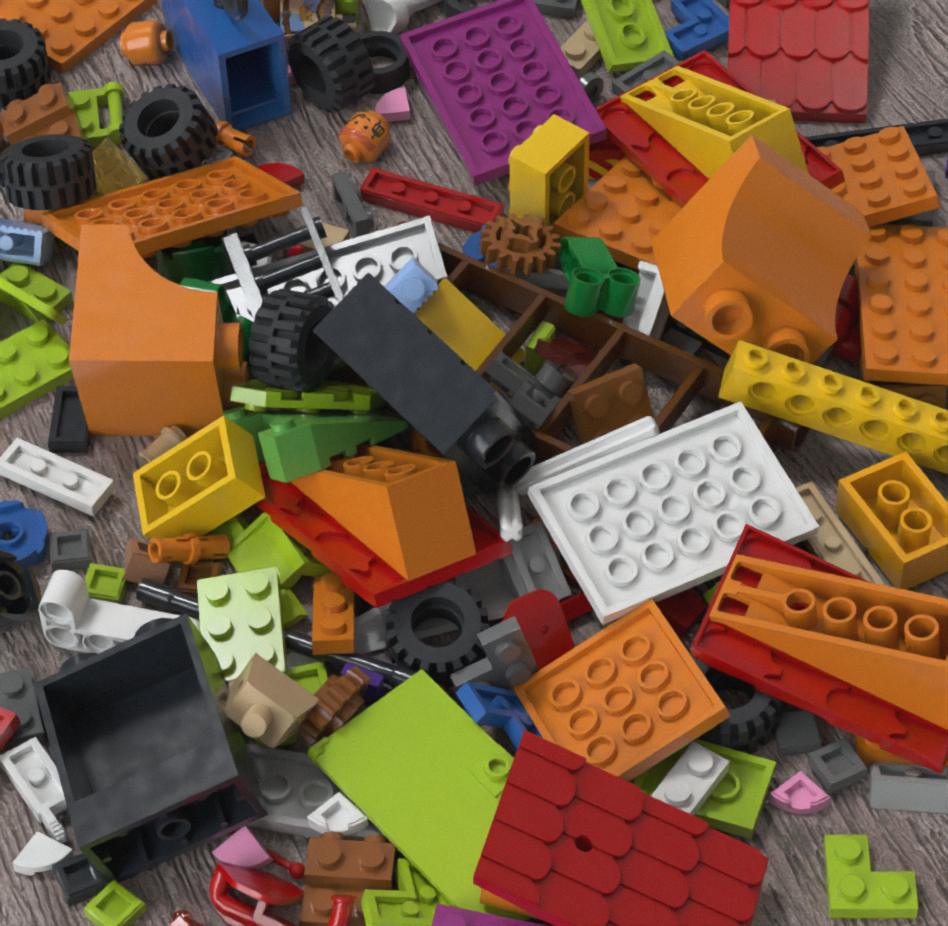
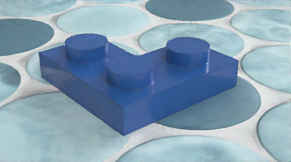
[665,0,729,61]
[456,682,543,753]

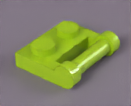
[68,82,125,148]

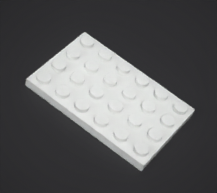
[528,401,820,625]

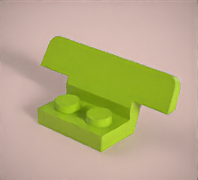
[0,262,73,326]
[211,512,333,628]

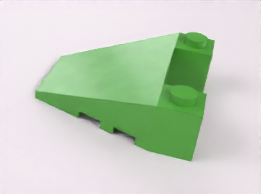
[212,406,408,483]

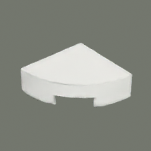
[307,792,369,836]
[12,831,74,875]

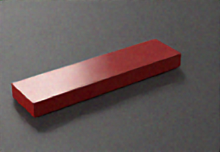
[360,167,505,233]

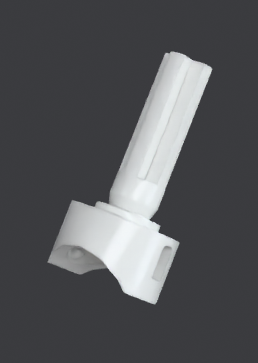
[361,0,443,34]

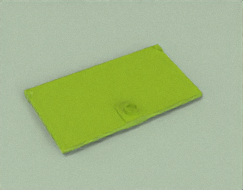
[307,669,531,921]

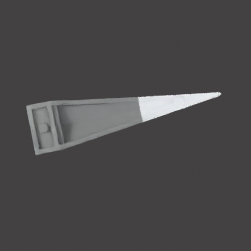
[286,521,572,668]

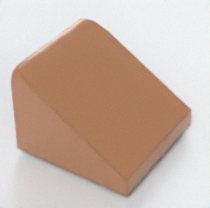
[124,538,170,584]

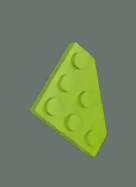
[230,379,386,415]

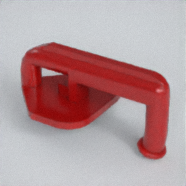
[502,589,593,670]
[209,861,357,926]

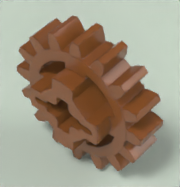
[479,213,561,277]
[297,665,372,747]

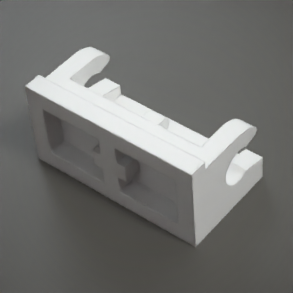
[622,261,670,340]

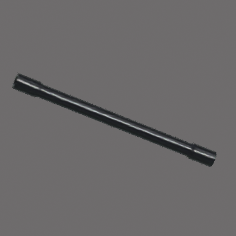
[136,578,435,689]

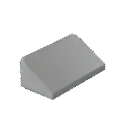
[869,761,948,814]

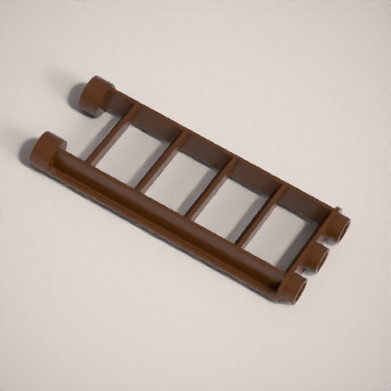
[324,221,810,466]

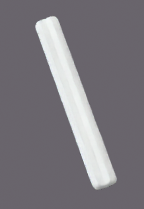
[514,416,660,495]
[494,484,523,542]

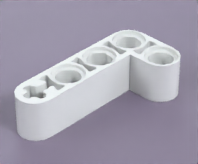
[38,570,200,654]

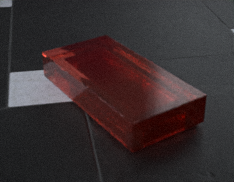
[534,337,598,366]

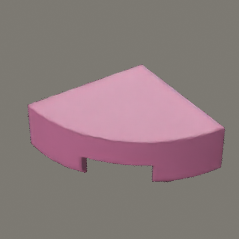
[375,87,410,122]
[769,771,831,814]
[212,825,273,869]

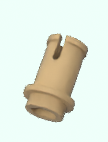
[138,425,187,466]

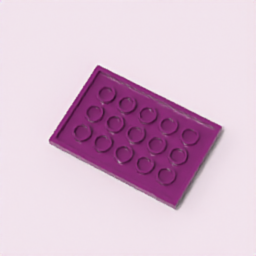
[400,0,607,186]

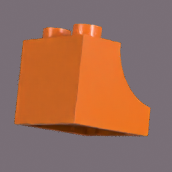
[651,135,871,364]
[69,224,250,436]

